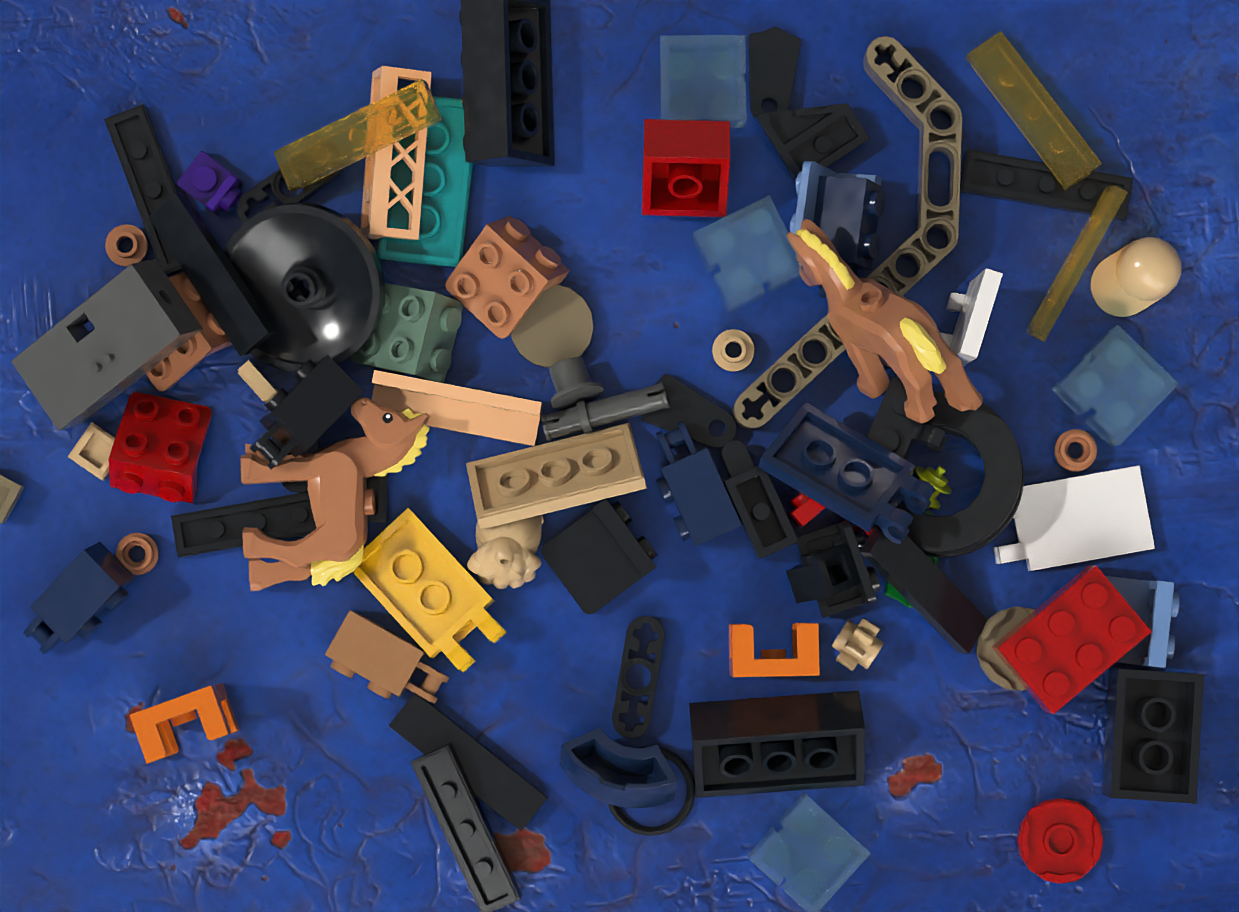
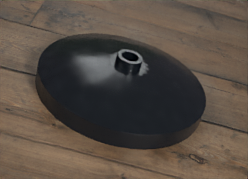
[224,202,385,372]

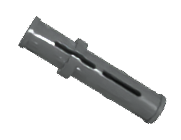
[541,381,670,441]

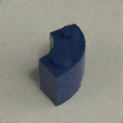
[560,727,678,808]

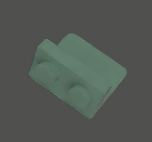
[351,283,463,383]

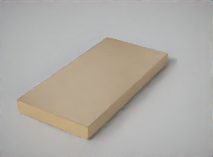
[466,423,647,530]

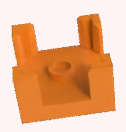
[728,622,820,677]
[130,683,240,764]

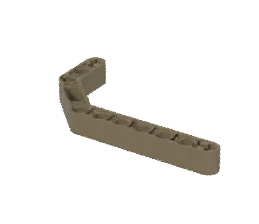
[732,36,962,430]

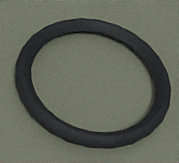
[608,746,695,836]

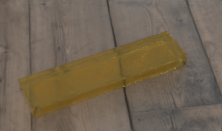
[965,31,1102,190]
[274,79,442,192]
[1026,185,1128,342]

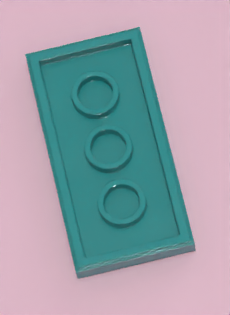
[377,92,473,268]

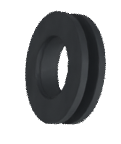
[896,392,1024,558]

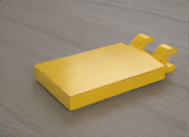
[353,508,507,673]

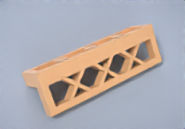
[360,66,432,241]
[372,370,543,446]

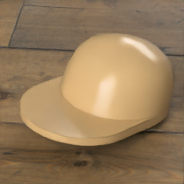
[1090,237,1182,317]

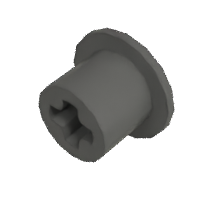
[549,357,604,409]

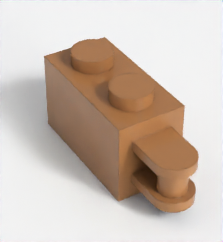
[325,610,450,704]

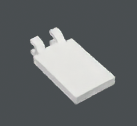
[940,268,1003,367]
[993,466,1155,571]

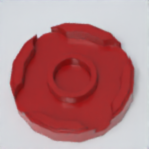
[1017,797,1103,884]

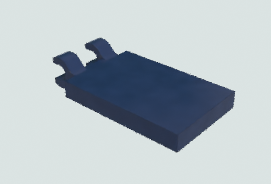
[758,402,935,545]

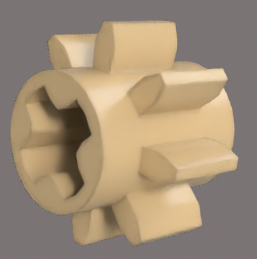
[831,618,884,671]

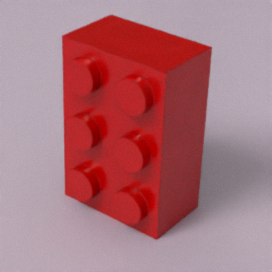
[991,565,1152,715]

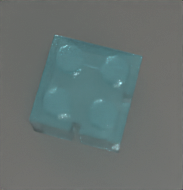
[660,35,746,128]
[692,195,801,313]
[1051,324,1179,447]
[747,792,871,912]

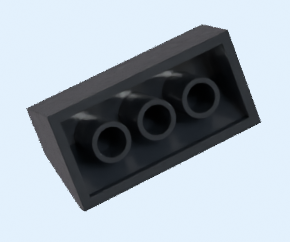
[459,0,555,167]
[689,690,865,798]

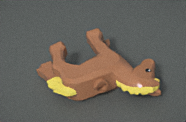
[786,219,983,424]
[240,397,430,591]

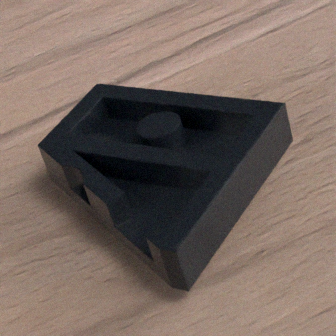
[754,103,870,182]

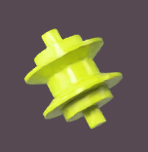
[915,465,952,509]

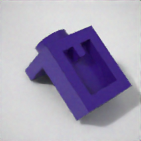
[176,150,243,216]

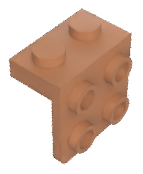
[445,215,570,339]
[146,272,232,391]

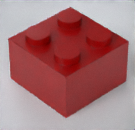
[642,119,730,217]

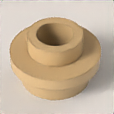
[712,329,754,372]

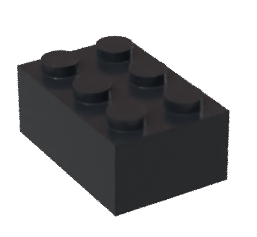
[1102,667,1204,804]

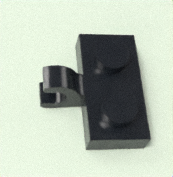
[867,377,948,460]

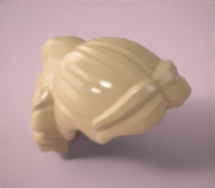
[467,515,544,589]

